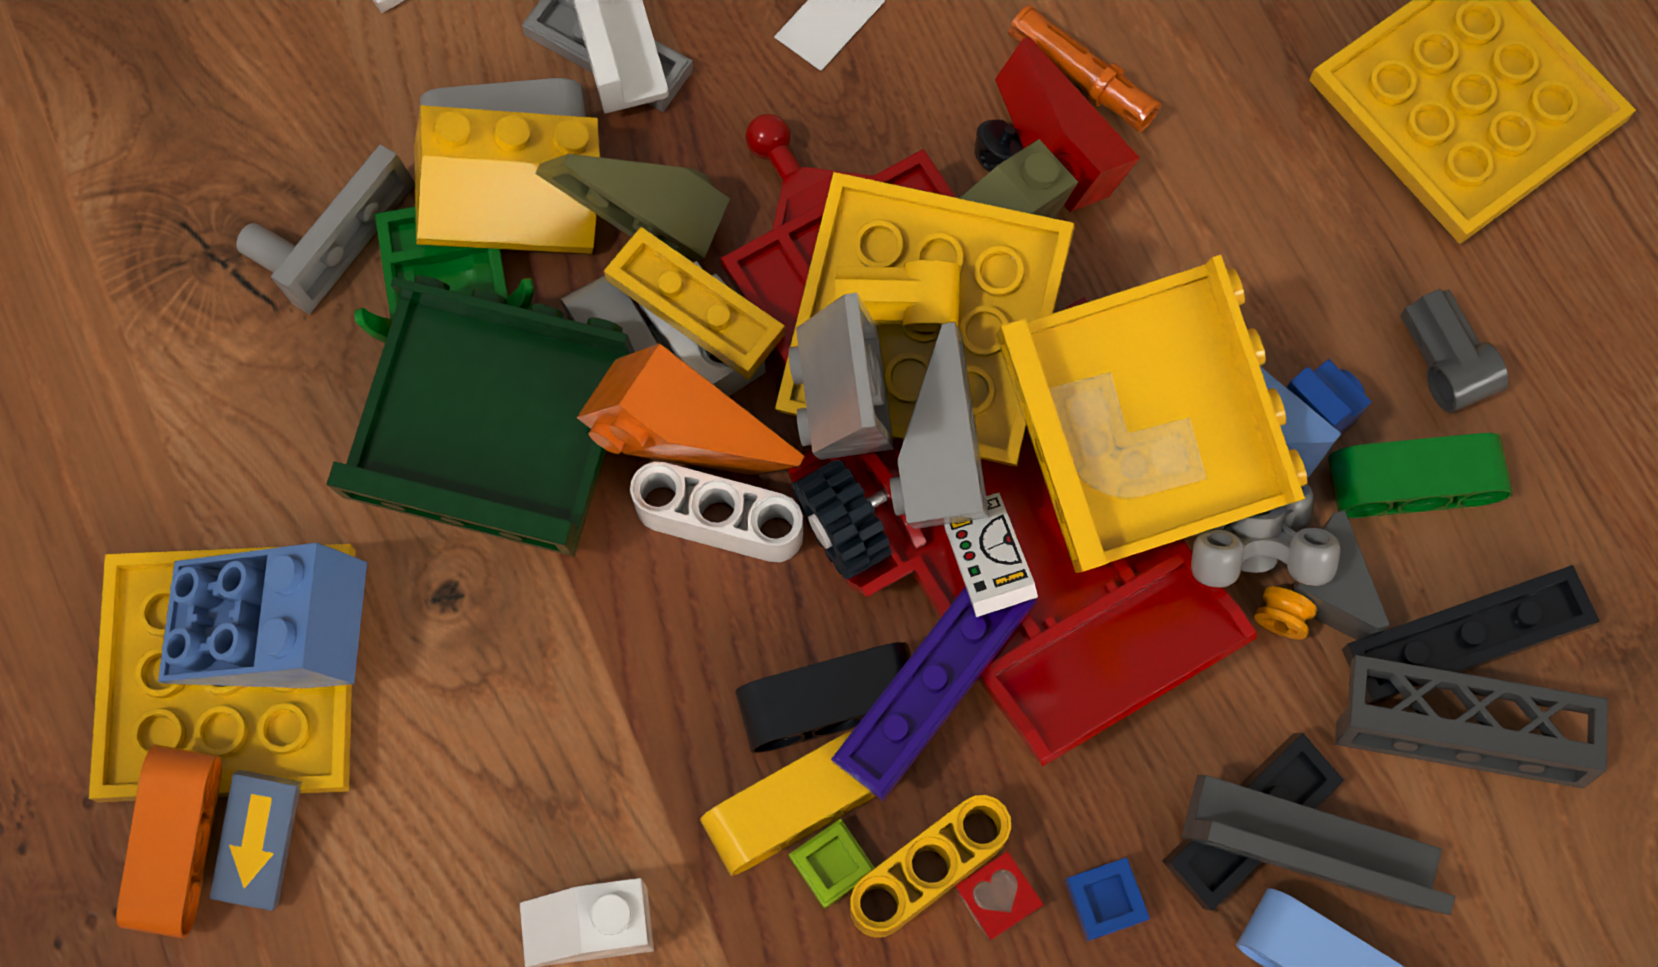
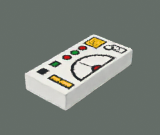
[944,493,1038,617]

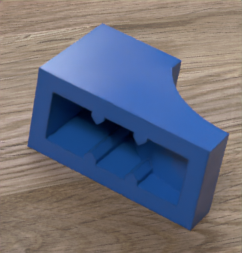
[1286,359,1372,438]

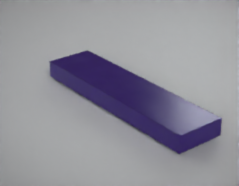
[831,587,1037,801]

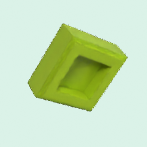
[788,818,875,910]

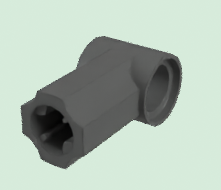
[1400,289,1508,413]

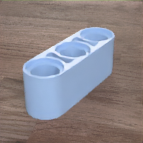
[1236,888,1404,967]

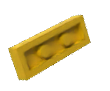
[604,227,785,380]

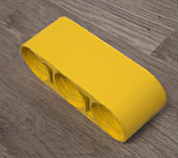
[700,730,876,876]
[850,795,1011,938]

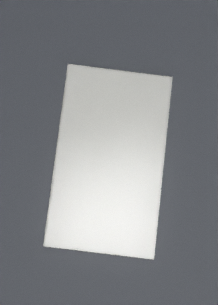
[774,0,886,71]

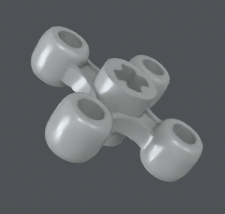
[1191,484,1341,588]

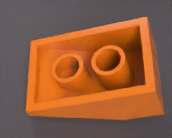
[577,343,805,476]

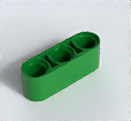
[1328,433,1513,518]

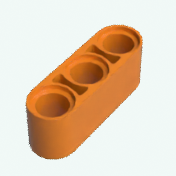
[116,744,222,939]

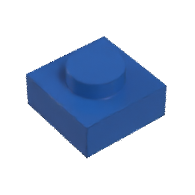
[1064,857,1150,942]

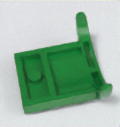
[354,207,534,343]

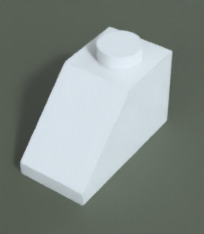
[520,878,654,967]

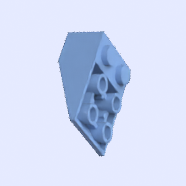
[158,543,367,688]

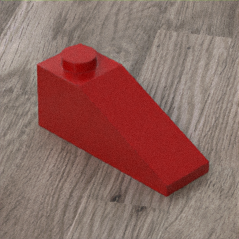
[995,37,1140,212]

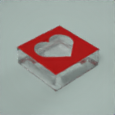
[954,851,1044,942]

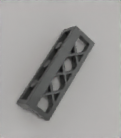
[1335,655,1608,789]
[1181,775,1455,915]

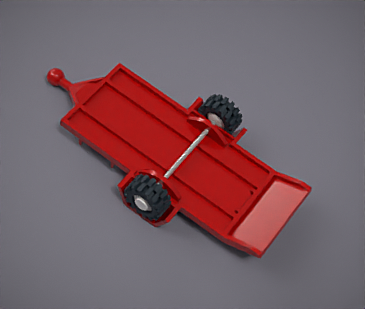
[721,114,1257,767]

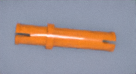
[1008,5,1162,133]

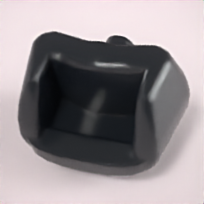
[974,120,1024,172]

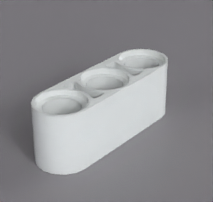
[630,462,804,562]

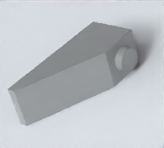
[890,322,989,529]

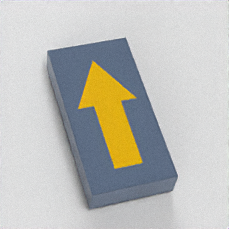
[209,770,302,911]

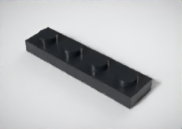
[1342,565,1599,705]

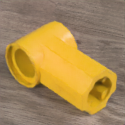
[834,260,961,332]

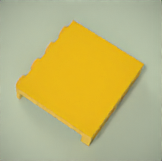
[996,254,1307,573]

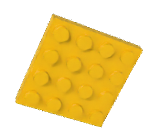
[1309,0,1636,244]
[775,172,1074,467]
[89,544,356,803]

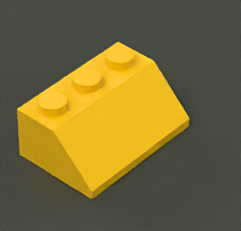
[414,105,600,254]

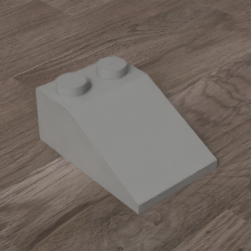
[789,293,894,460]

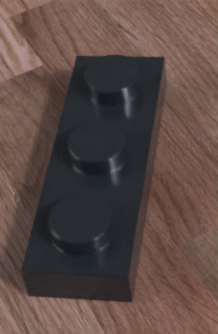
[1162,733,1344,911]

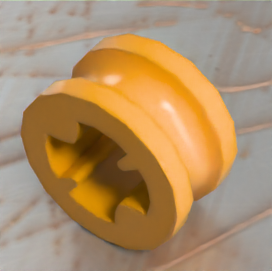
[1254,586,1318,640]

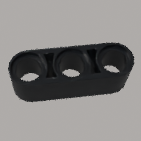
[735,642,911,753]

